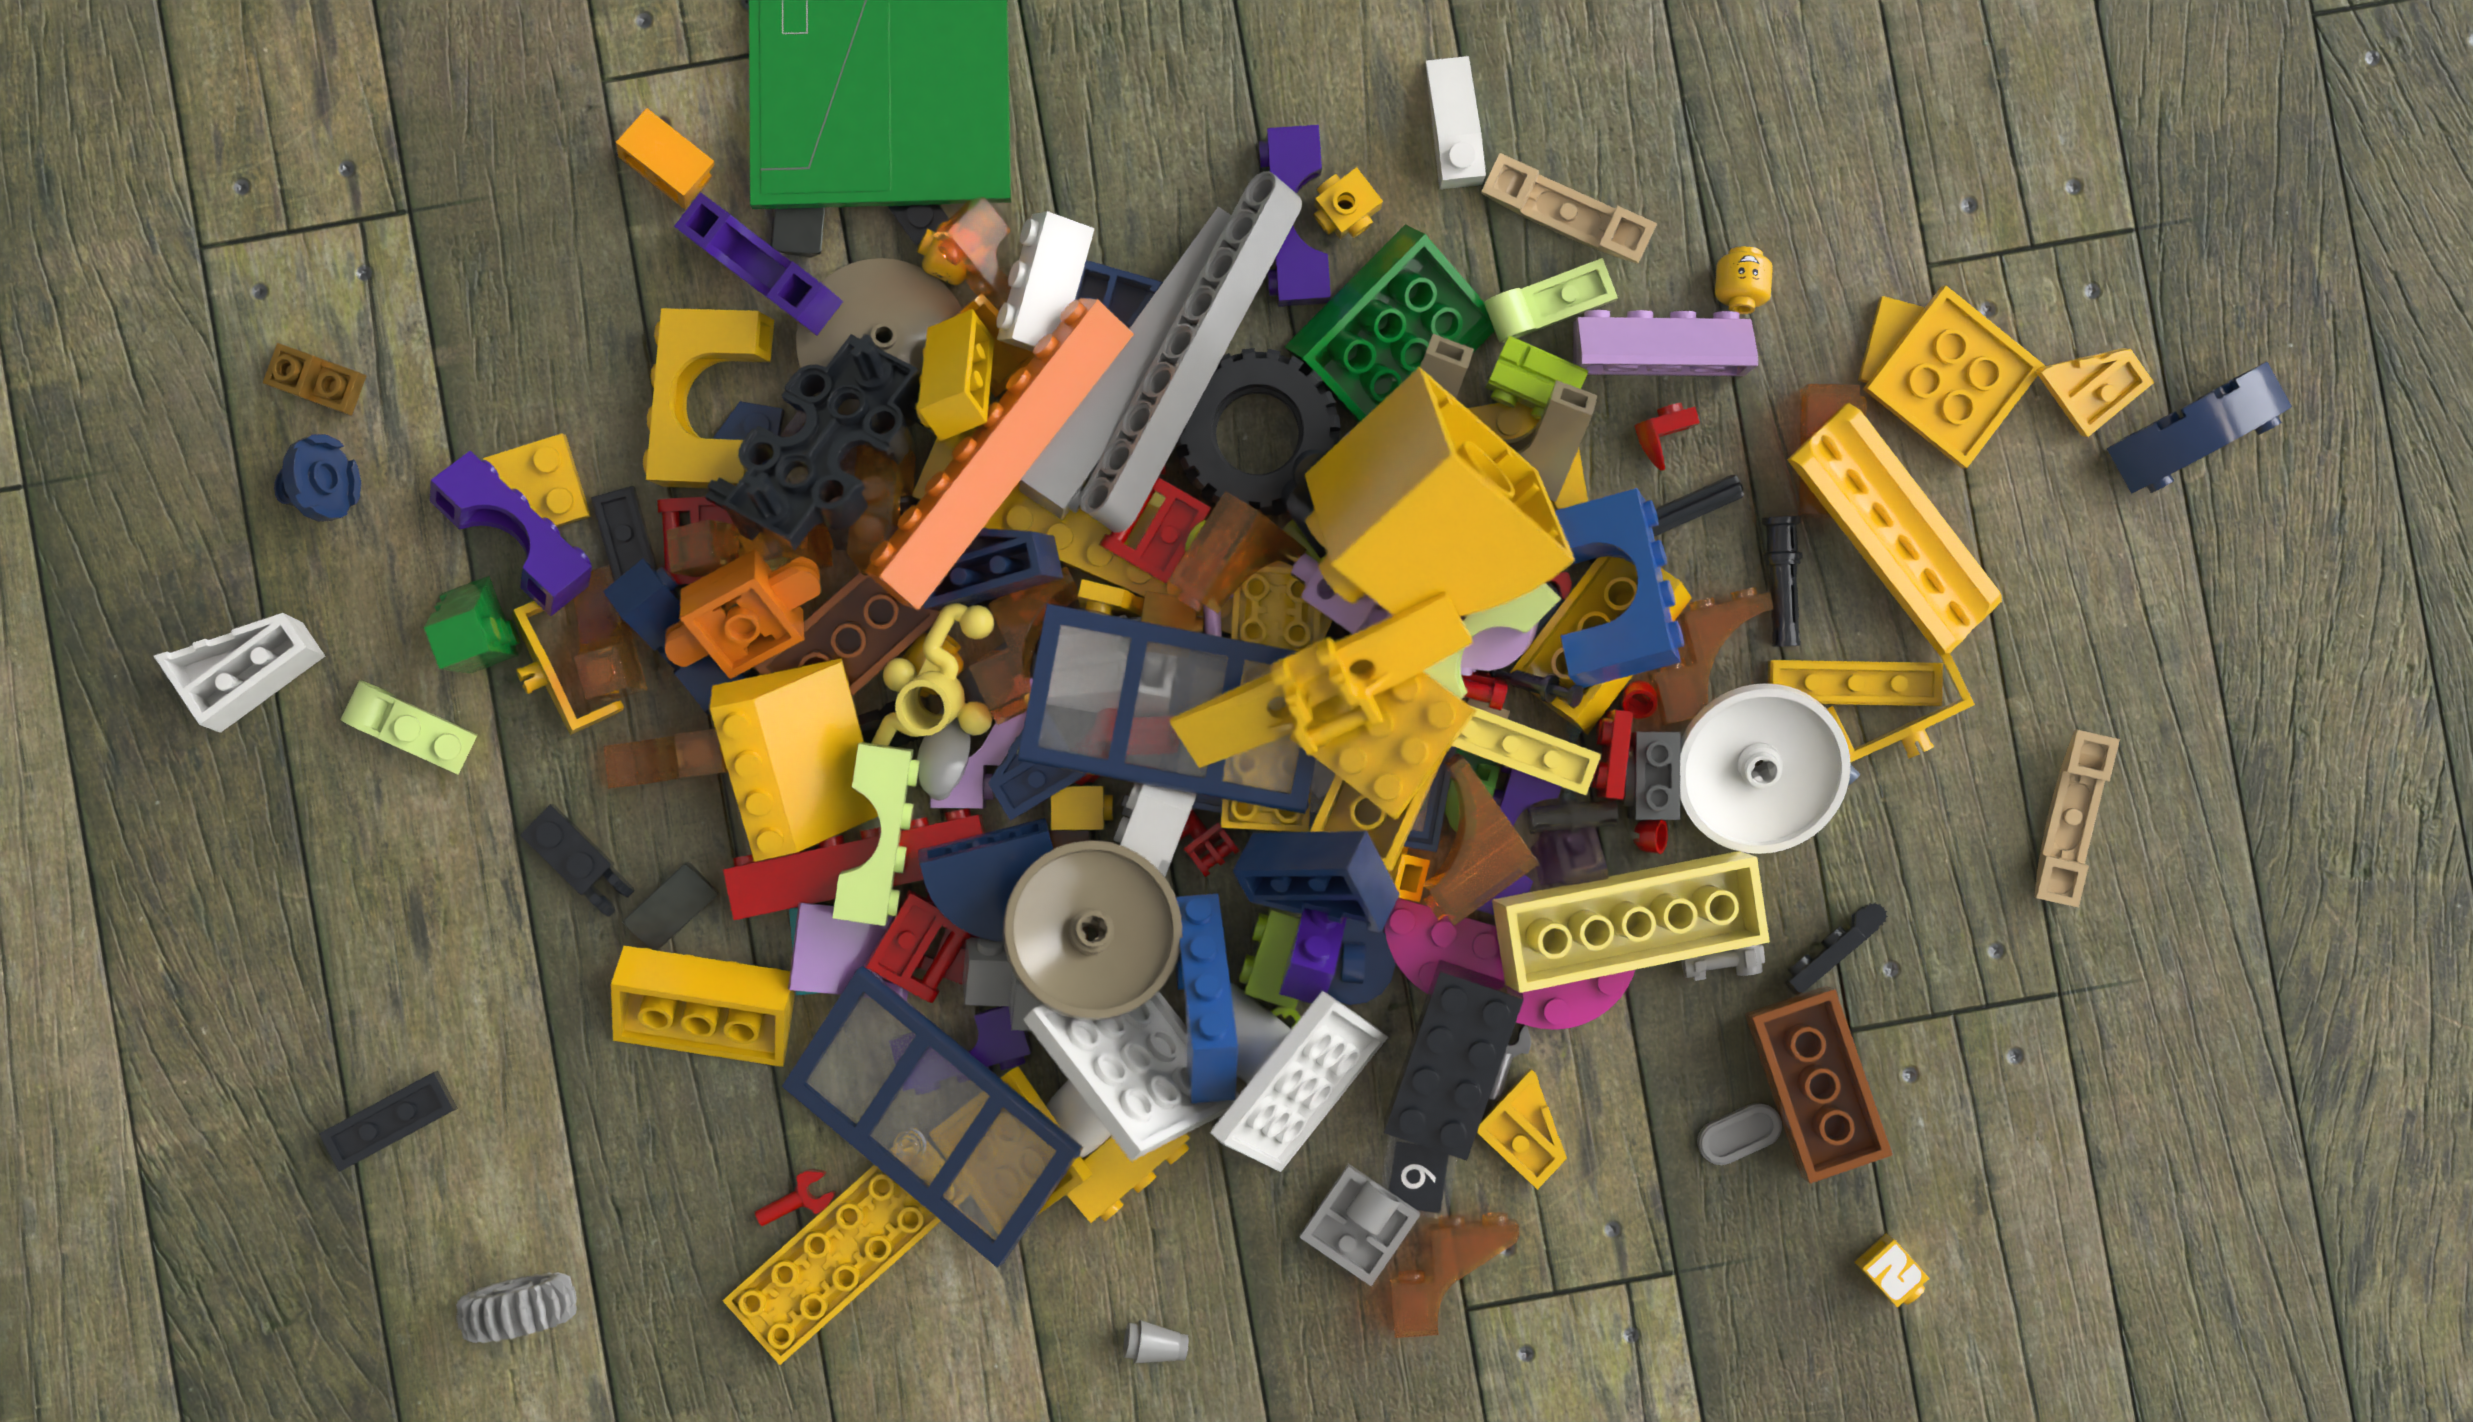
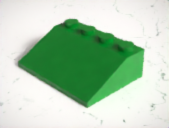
[1284,224,1495,423]

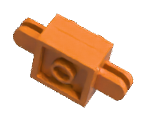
[665,549,820,679]

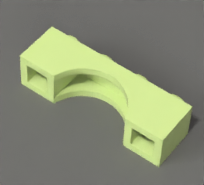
[1423,583,1561,699]
[832,742,920,926]

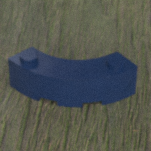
[2107,362,2292,494]
[603,558,758,719]

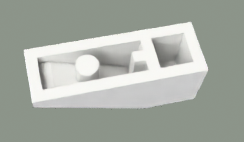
[1426,56,1486,190]

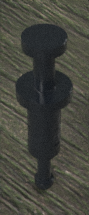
[1489,669,1583,707]

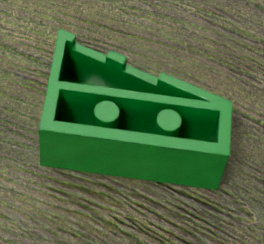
[424,576,520,674]

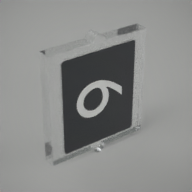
[1381,1135,1457,1220]

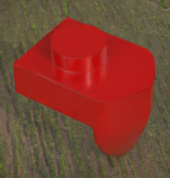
[1634,402,1700,471]

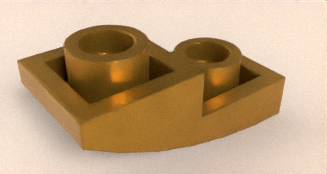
[263,343,367,416]

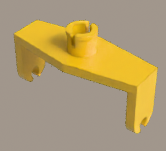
[512,601,624,735]
[1827,652,1975,762]

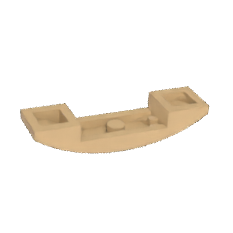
[1481,153,1657,264]
[2034,729,2120,908]

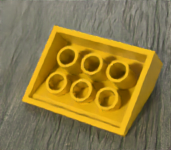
[710,658,879,862]

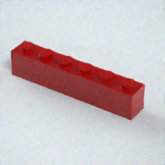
[723,808,986,920]

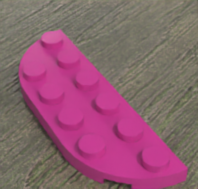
[1384,898,1636,1030]

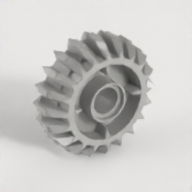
[456,1272,577,1343]

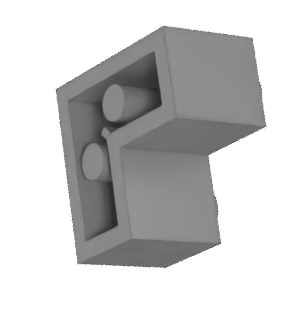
[962,937,1042,1031]

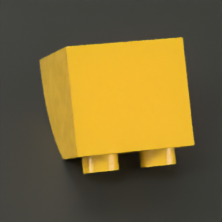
[1305,367,1575,616]

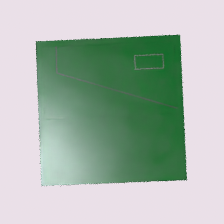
[749,0,1012,210]

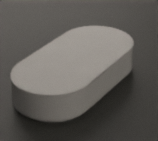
[1697,1102,1782,1165]

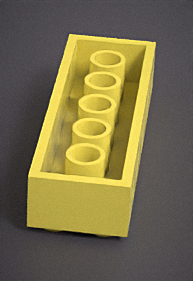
[1492,851,1770,993]

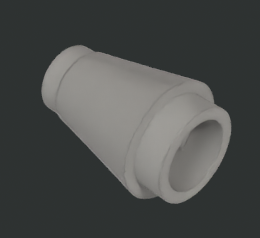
[1123,1320,1189,1364]

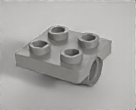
[1299,1163,1420,1286]

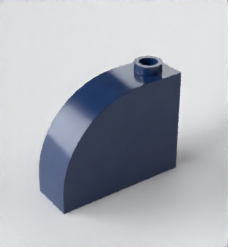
[918,818,1053,941]

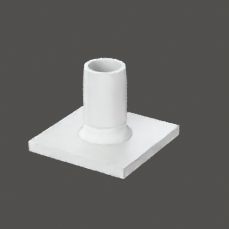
[1210,983,1388,1172]
[1023,991,1239,1161]

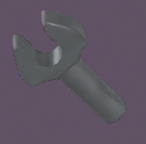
[1489,1025,1531,1101]

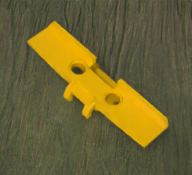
[1170,592,1473,768]

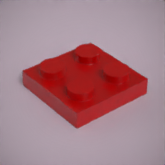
[1591,710,1633,799]

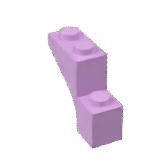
[931,679,1047,808]

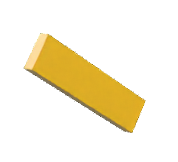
[1768,660,1943,706]

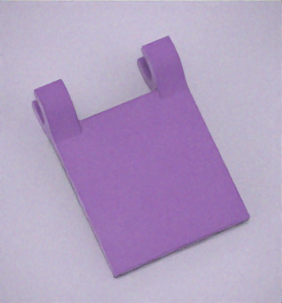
[788,902,908,1001]

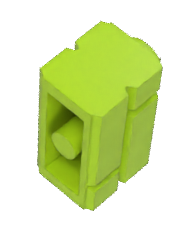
[1485,335,1589,420]

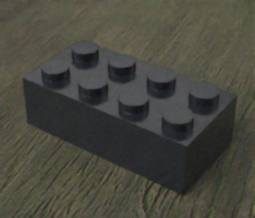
[1384,959,1524,1161]

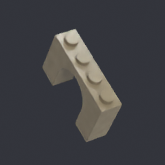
[1420,334,1597,502]

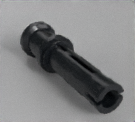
[1762,516,1803,647]

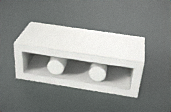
[996,211,1095,352]

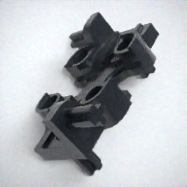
[705,334,933,551]

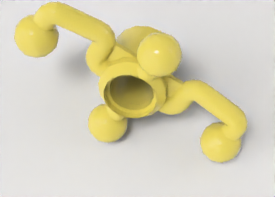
[871,603,994,746]

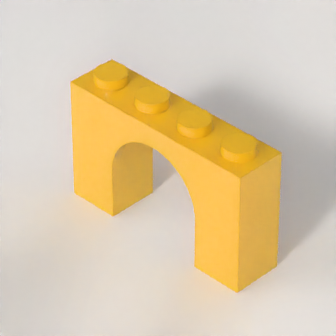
[643,308,774,489]

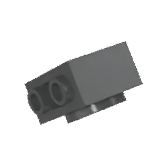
[1621,732,1680,820]

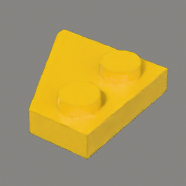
[2035,348,2154,437]
[483,433,591,527]
[1078,579,1144,618]
[1477,1068,1567,1190]

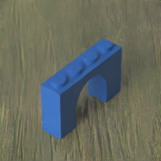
[1555,488,1684,688]
[1175,894,1238,1104]

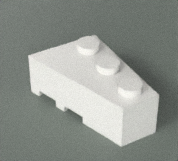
[154,613,325,733]
[1114,783,1197,878]

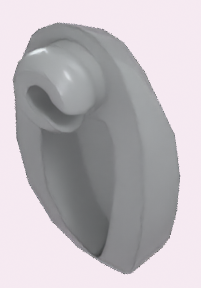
[917,707,970,801]

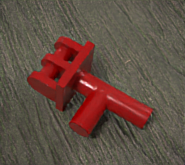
[1179,809,1240,877]

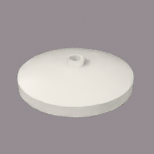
[1680,683,1850,854]

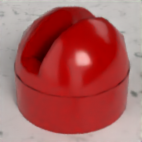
[1622,680,1657,719]
[1633,820,1668,854]

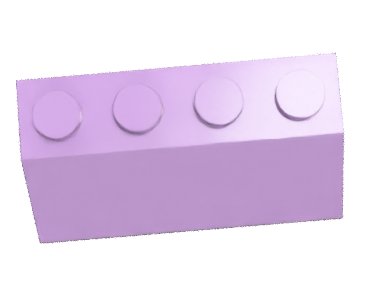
[1573,310,1758,376]

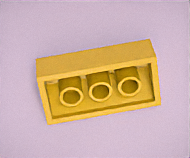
[1510,556,1692,735]
[611,946,795,1067]

